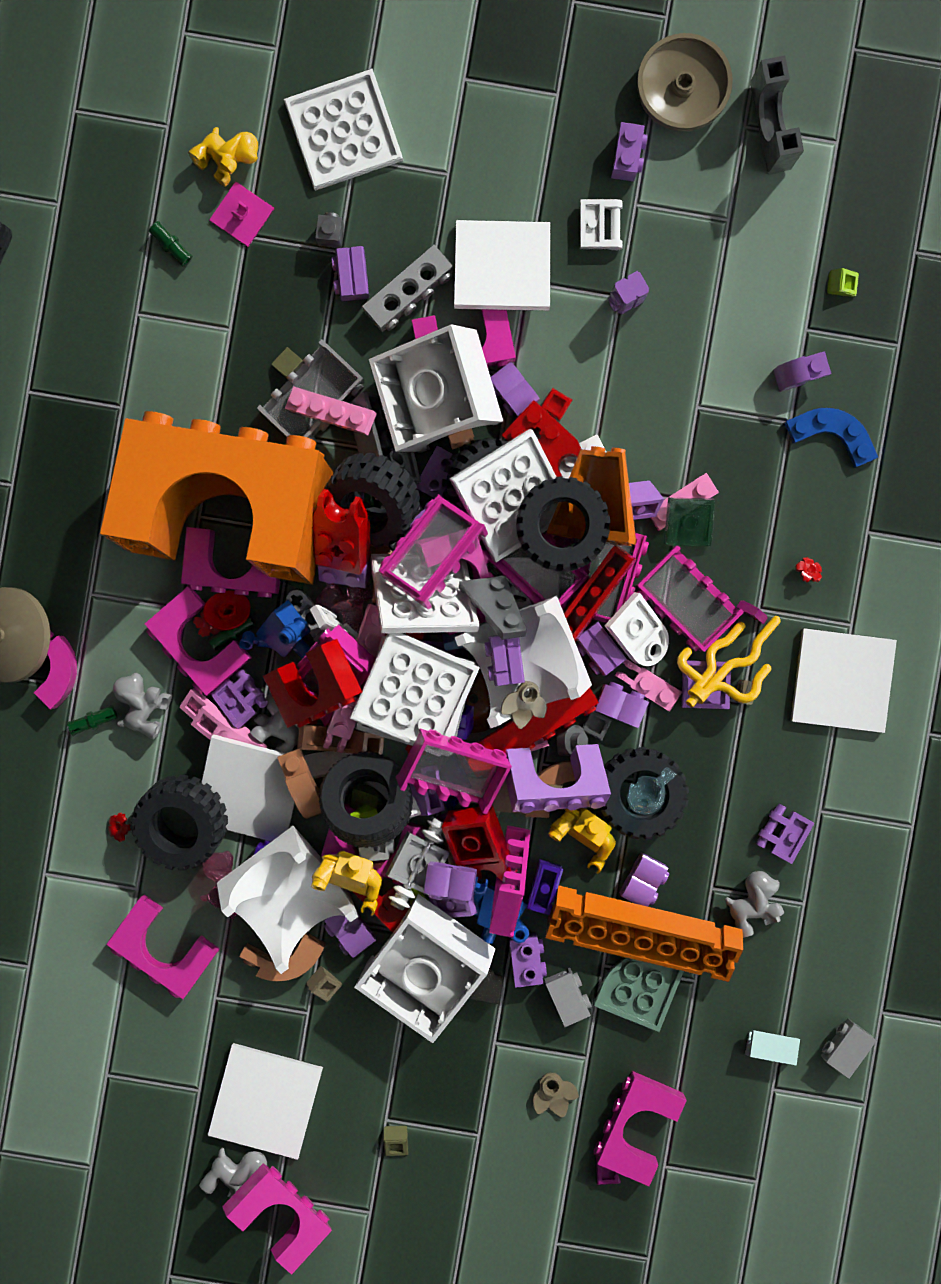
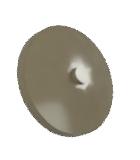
[637,33,733,131]
[0,587,50,682]

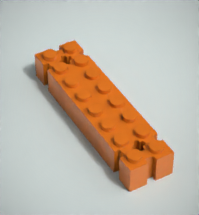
[545,886,743,982]

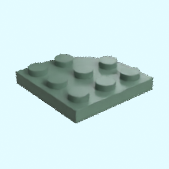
[593,957,684,1032]

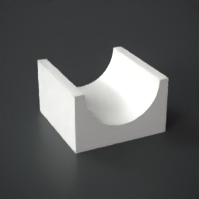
[369,324,503,452]
[354,894,495,1043]

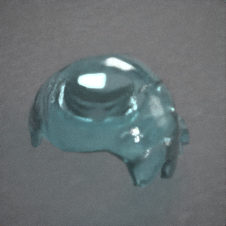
[627,767,676,815]

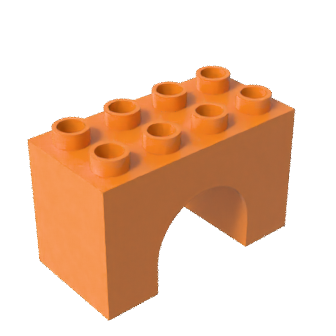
[100,411,333,585]

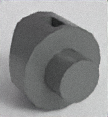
[556,725,588,756]

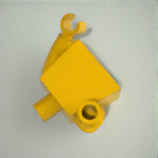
[548,808,616,874]
[311,851,382,916]

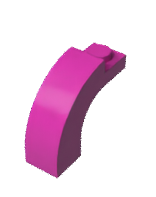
[34,631,77,709]

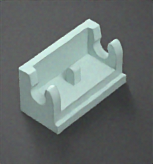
[745,1030,800,1066]

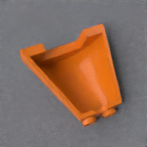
[547,446,636,546]

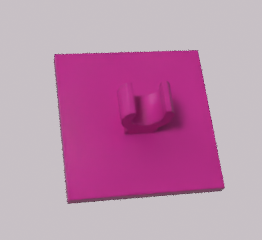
[209,181,275,247]

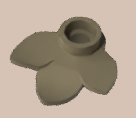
[501,681,547,729]
[533,1072,579,1117]

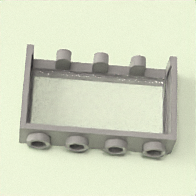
[257,339,365,441]

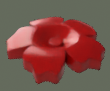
[795,557,822,583]
[193,612,220,637]
[108,813,131,842]

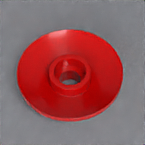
[203,591,251,630]

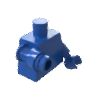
[239,600,311,659]
[473,877,529,944]

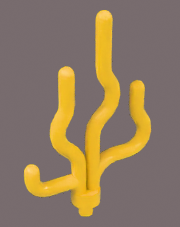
[677,616,780,708]

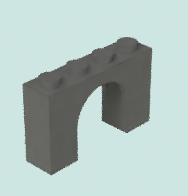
[750,55,804,174]

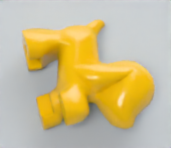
[188,127,258,187]

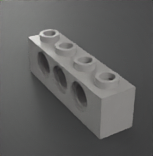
[362,245,453,332]

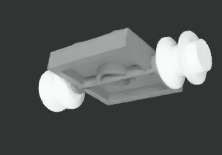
[386,818,450,910]

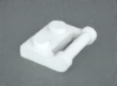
[580,199,622,250]

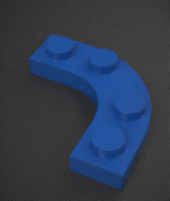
[784,408,878,468]

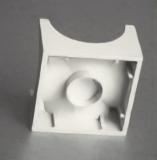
[454,595,592,728]
[217,826,358,974]

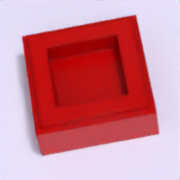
[541,388,572,421]

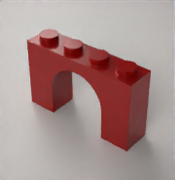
[263,639,362,728]

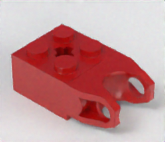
[502,400,582,477]
[313,489,371,575]
[441,805,511,883]

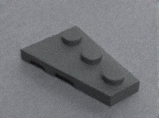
[458,576,527,640]

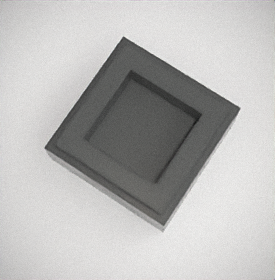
[582,711,612,740]

